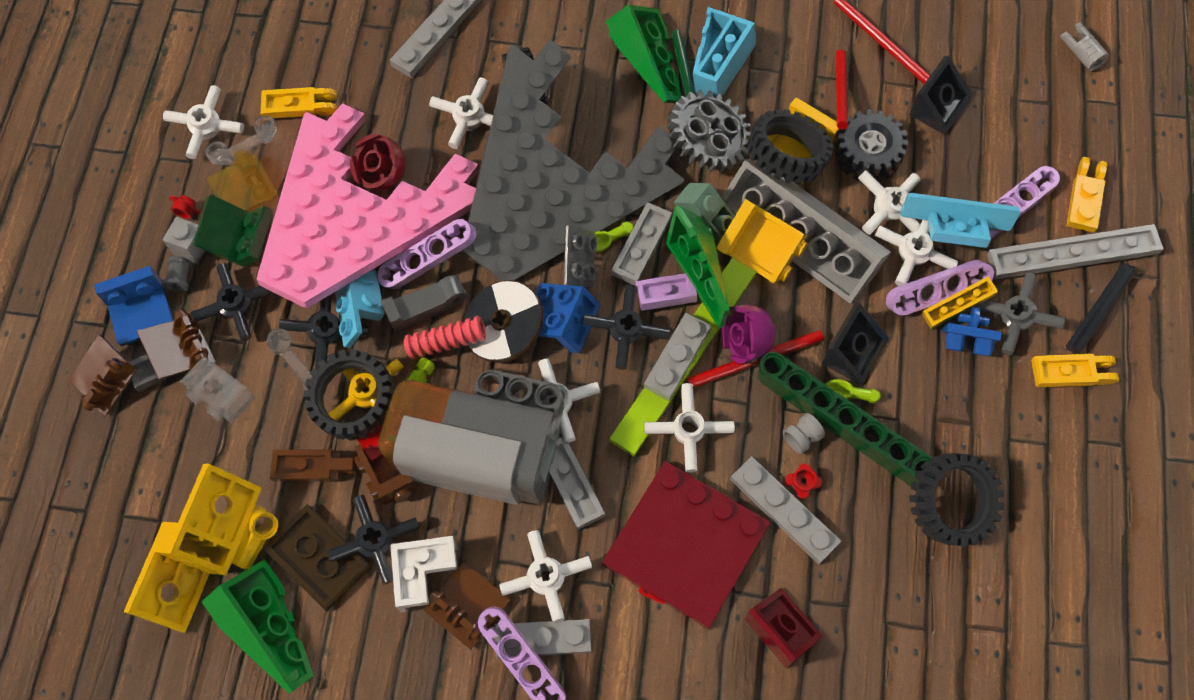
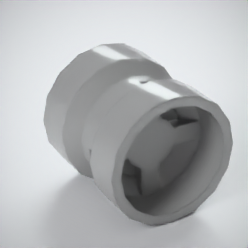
[783,413,825,454]

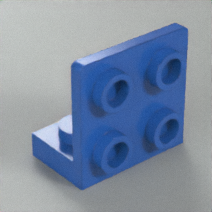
[94,266,174,347]
[536,283,601,354]

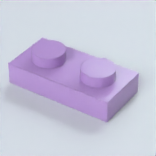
[635,273,697,311]

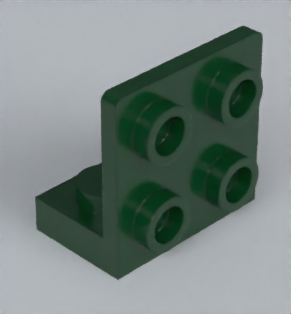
[193,194,273,267]

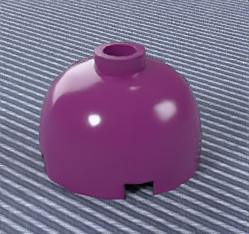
[721,304,776,364]

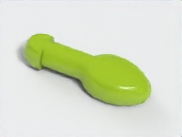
[595,222,634,253]
[825,379,881,403]

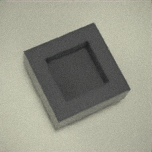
[129,354,166,392]

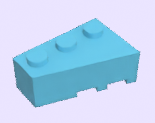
[693,7,756,98]

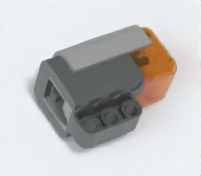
[378,370,565,505]

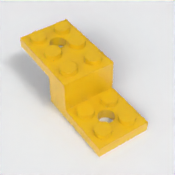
[124,464,262,633]

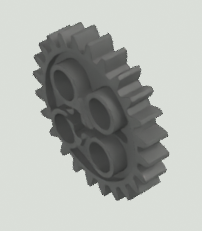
[667,90,751,173]

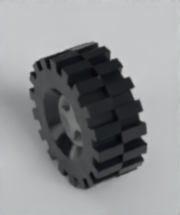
[835,109,908,182]

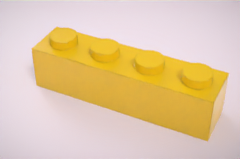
[922,276,998,329]

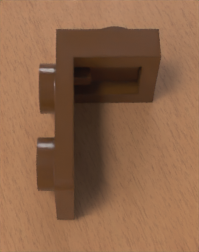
[354,445,417,505]

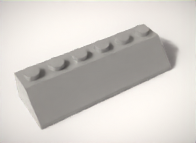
[722,158,891,304]

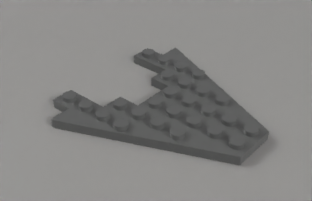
[462,39,685,281]

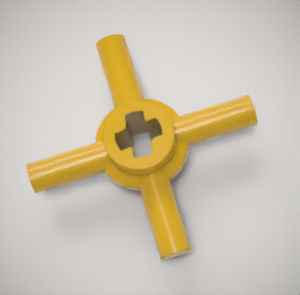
[328,358,404,426]

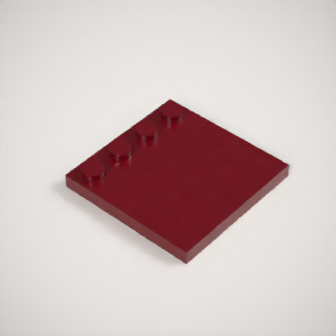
[602,461,770,630]

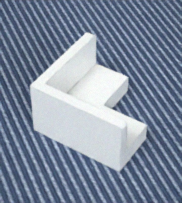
[391,536,458,613]

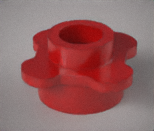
[169,195,200,220]
[785,463,822,499]

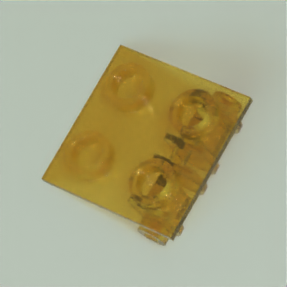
[206,150,279,211]

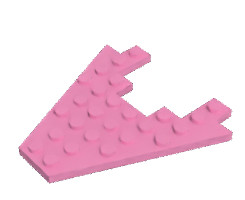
[257,104,479,309]

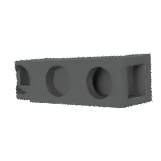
[381,275,468,334]

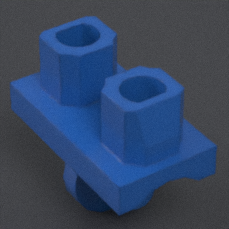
[942,307,1002,356]

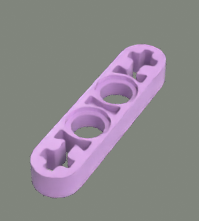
[989,166,1060,239]
[377,219,476,289]
[886,260,994,316]
[478,606,566,700]

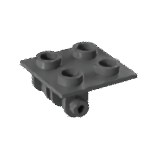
[564,226,597,288]

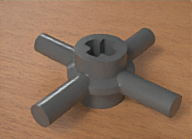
[975,273,1066,355]

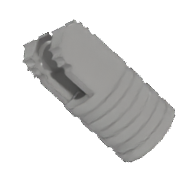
[1060,22,1109,71]

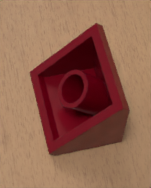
[745,588,823,669]

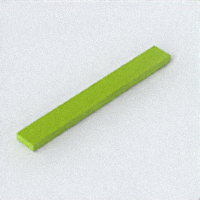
[609,258,757,457]

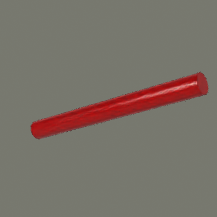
[835,49,848,129]

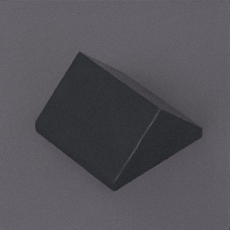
[909,56,973,134]
[822,302,889,384]

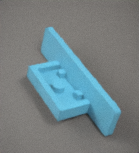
[900,193,1020,248]
[335,269,384,348]

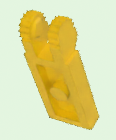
[261,87,337,119]
[1066,157,1107,233]
[1031,354,1119,387]

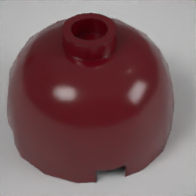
[350,133,407,191]

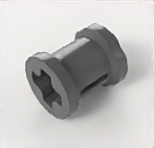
[162,256,193,292]

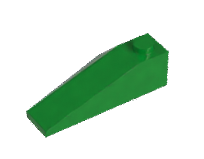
[606,4,681,103]
[666,205,730,328]
[201,560,314,694]

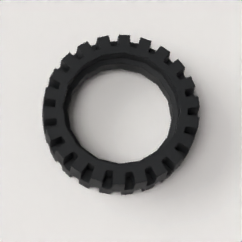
[747,109,833,184]
[304,349,397,441]
[909,453,1004,546]

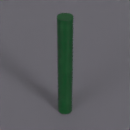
[671,30,696,97]

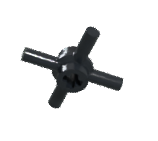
[190,263,274,341]
[582,285,670,370]
[279,294,368,370]
[327,495,420,585]

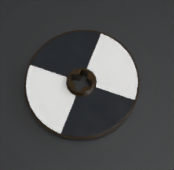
[463,280,544,363]

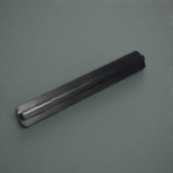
[1066,263,1136,354]

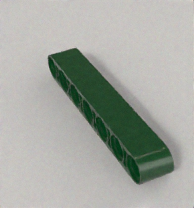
[757,352,933,486]

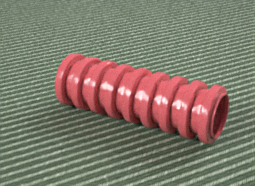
[404,316,486,360]

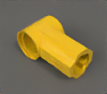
[232,505,278,569]

